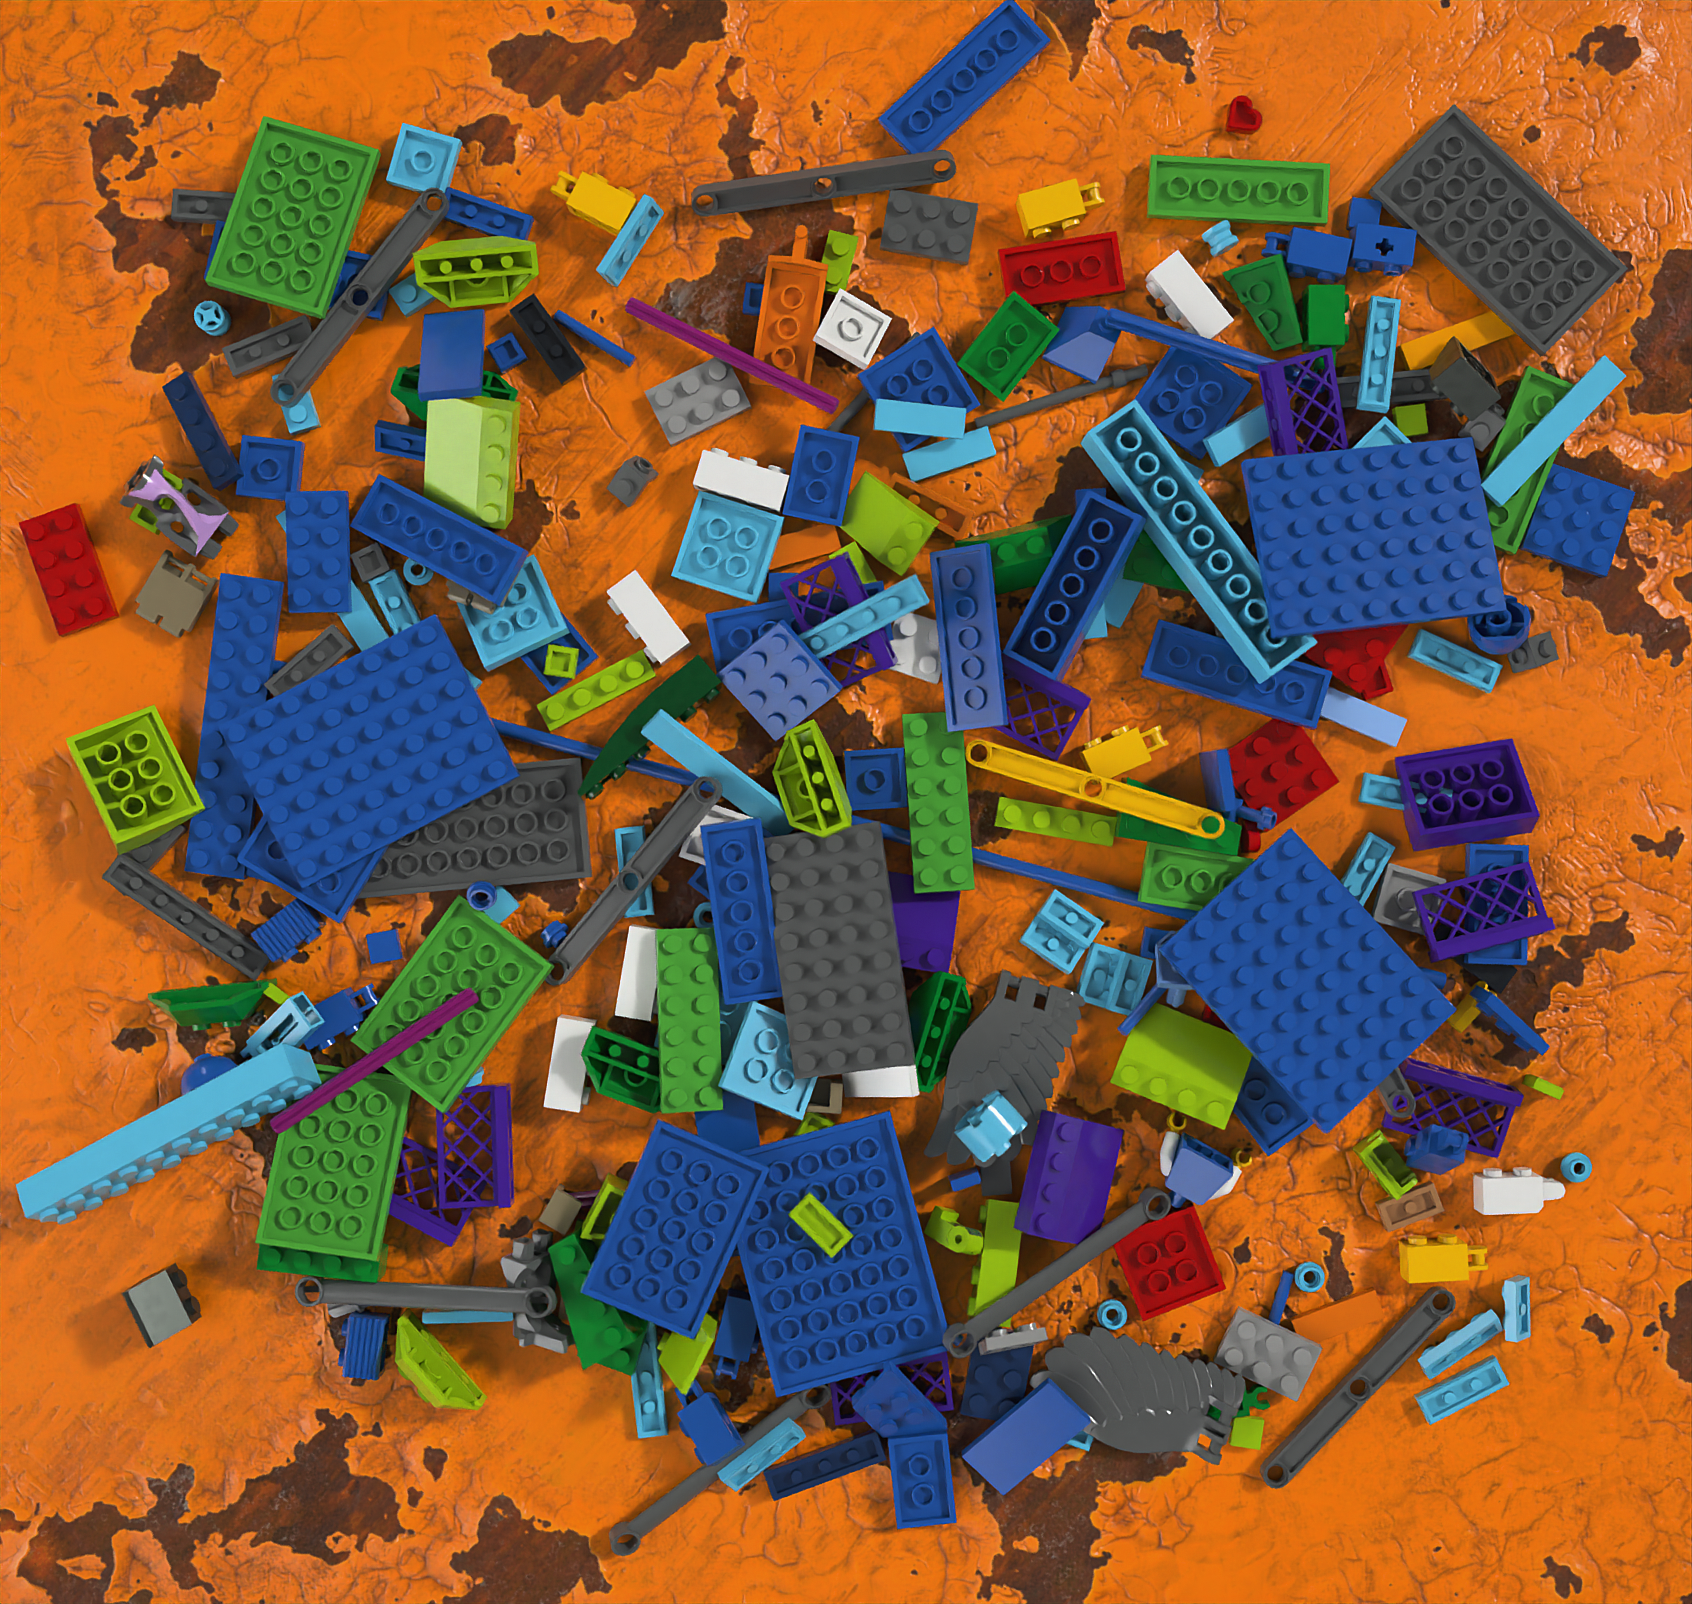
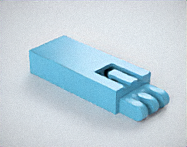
[240,991,325,1059]

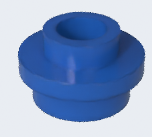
[466,881,497,911]
[540,920,569,948]

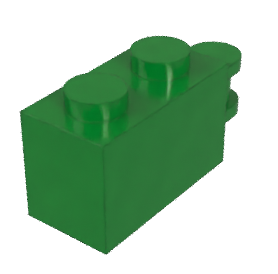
[1302,285,1349,372]

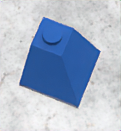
[1042,306,1122,384]

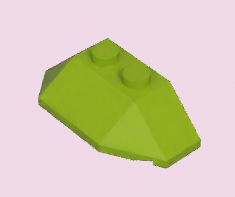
[413,236,539,308]
[772,719,852,838]
[395,1308,487,1410]

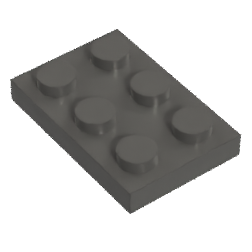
[880,189,978,266]

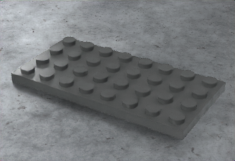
[1368,104,1628,357]
[357,758,593,899]
[764,821,916,1079]

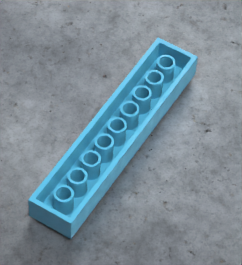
[1080,399,1318,684]
[16,1043,322,1225]

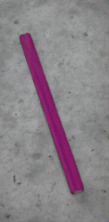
[625,297,839,414]
[270,987,479,1133]

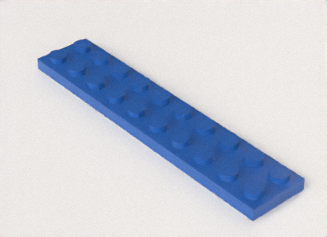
[185,573,284,880]

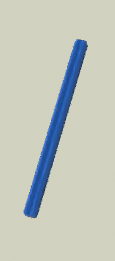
[1105,308,1327,394]

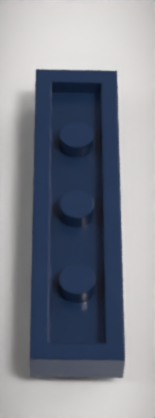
[162,371,244,491]
[764,1429,886,1501]

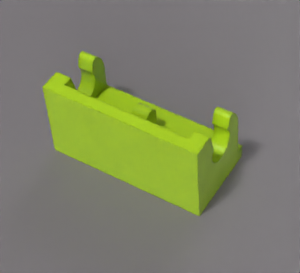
[1352,1128,1418,1201]

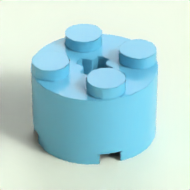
[954,1090,1028,1162]

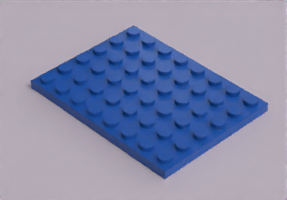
[1241,437,1507,639]
[218,614,520,889]
[1158,828,1457,1134]
[736,1110,953,1397]

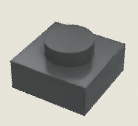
[350,542,392,583]

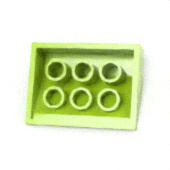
[423,396,521,530]
[66,705,205,855]
[1110,1002,1253,1130]

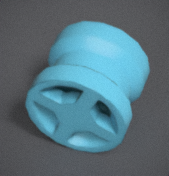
[1201,220,1239,257]
[194,301,231,336]

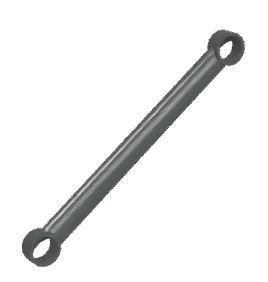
[943,1186,1171,1358]
[295,1276,557,1318]
[609,1384,831,1556]

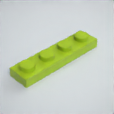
[536,650,657,732]
[994,797,1117,847]

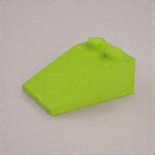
[839,471,940,576]
[657,1310,719,1395]

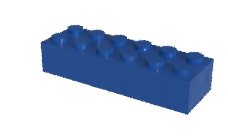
[1002,489,1147,682]

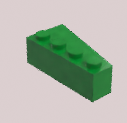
[1114,777,1242,856]
[548,1227,644,1370]
[257,1243,389,1283]

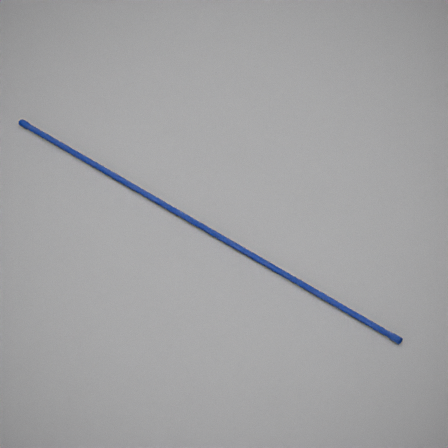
[273,659,1447,990]

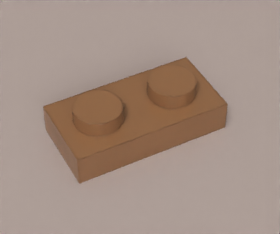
[1375,1181,1444,1232]

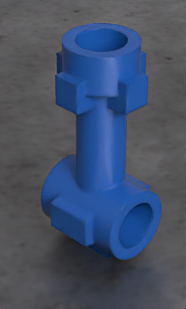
[1221,797,1277,830]

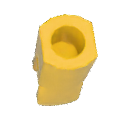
[1446,981,1497,1033]

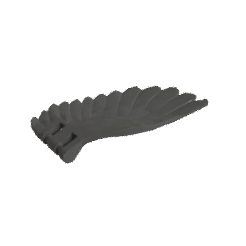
[924,969,1085,1168]
[1029,1326,1245,1465]

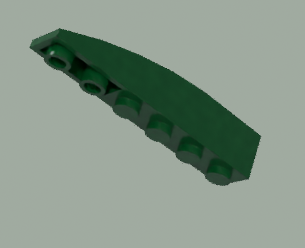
[577,655,722,801]

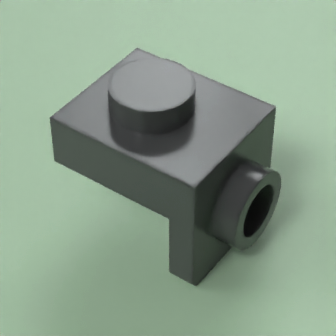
[1458,403,1506,451]
[606,455,659,507]
[1507,631,1559,673]

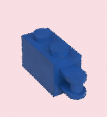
[1261,227,1353,284]
[304,983,381,1051]
[1404,1124,1468,1175]
[713,1288,760,1380]
[675,1378,745,1466]

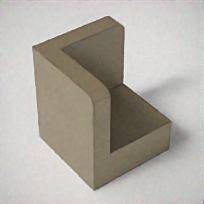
[806,1078,843,1114]
[539,1184,582,1235]

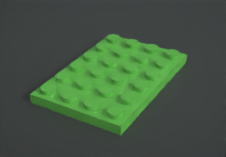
[205,116,381,319]
[350,895,555,1113]
[255,1063,413,1261]

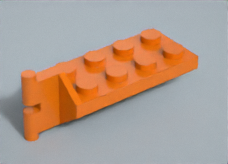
[749,225,828,388]

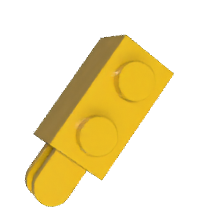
[550,171,638,237]
[1016,178,1105,239]
[1079,725,1168,785]
[1399,1234,1488,1283]

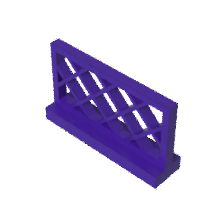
[1257,347,1349,456]
[779,551,898,687]
[993,650,1091,761]
[1412,861,1556,963]
[1381,1057,1524,1158]
[436,1083,515,1209]
[389,1136,488,1247]
[830,1351,954,1425]

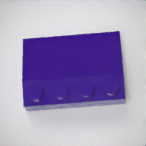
[1394,738,1540,852]
[888,871,960,973]
[1014,1109,1124,1244]

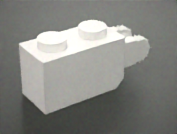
[1473,1167,1566,1215]

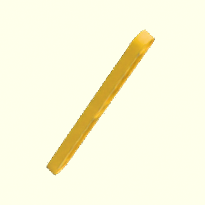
[965,739,1225,839]

